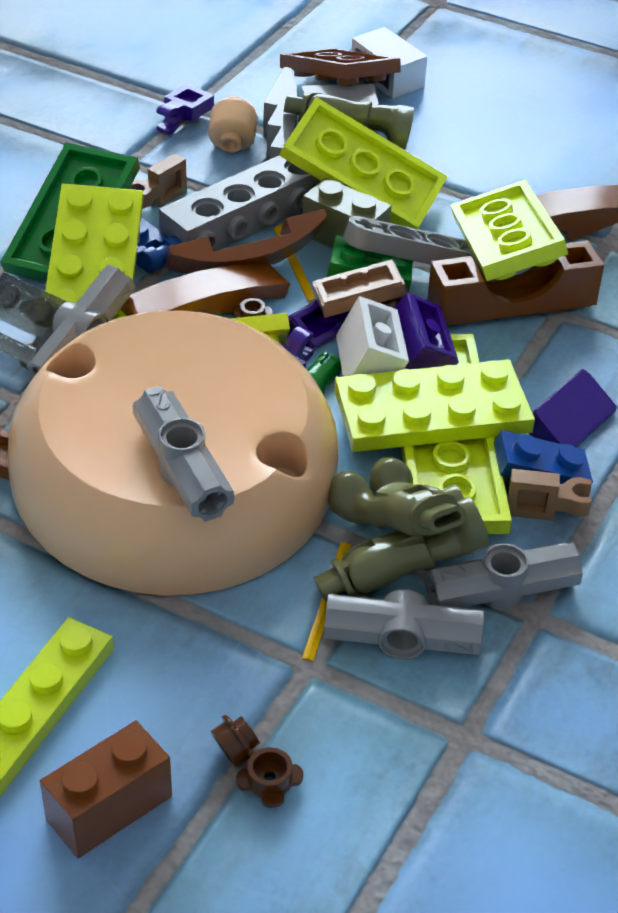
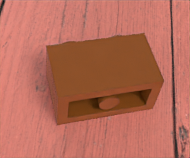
[39,720,172,858]

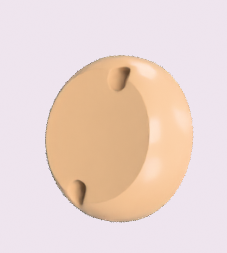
[7,311,339,596]

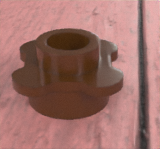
[236,747,304,808]

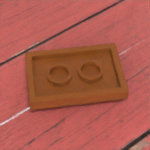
[280,48,401,85]

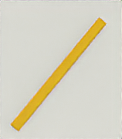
[273,224,316,302]
[302,542,351,661]

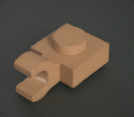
[130,153,187,209]
[507,469,592,521]

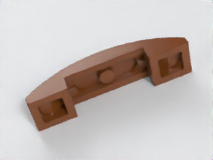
[165,209,327,274]

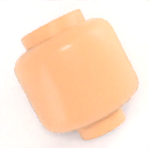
[208,96,258,153]

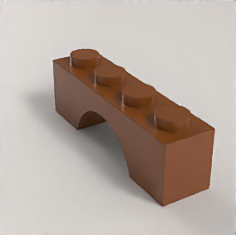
[427,241,604,326]

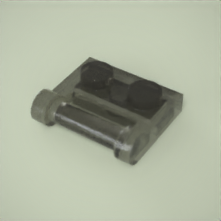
[0,272,67,370]

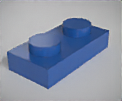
[494,430,593,484]

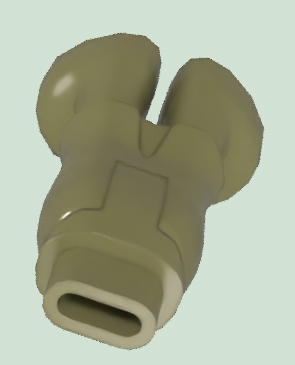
[283,93,414,150]
[328,457,466,536]
[313,484,490,602]

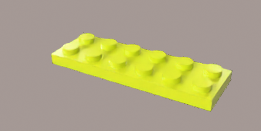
[401,334,512,534]

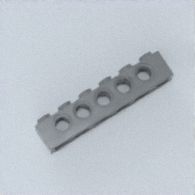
[159,156,321,252]

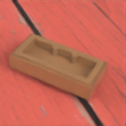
[312,260,406,318]

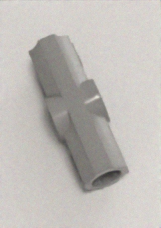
[27,264,136,376]
[133,385,234,522]
[424,543,583,610]
[324,590,484,659]

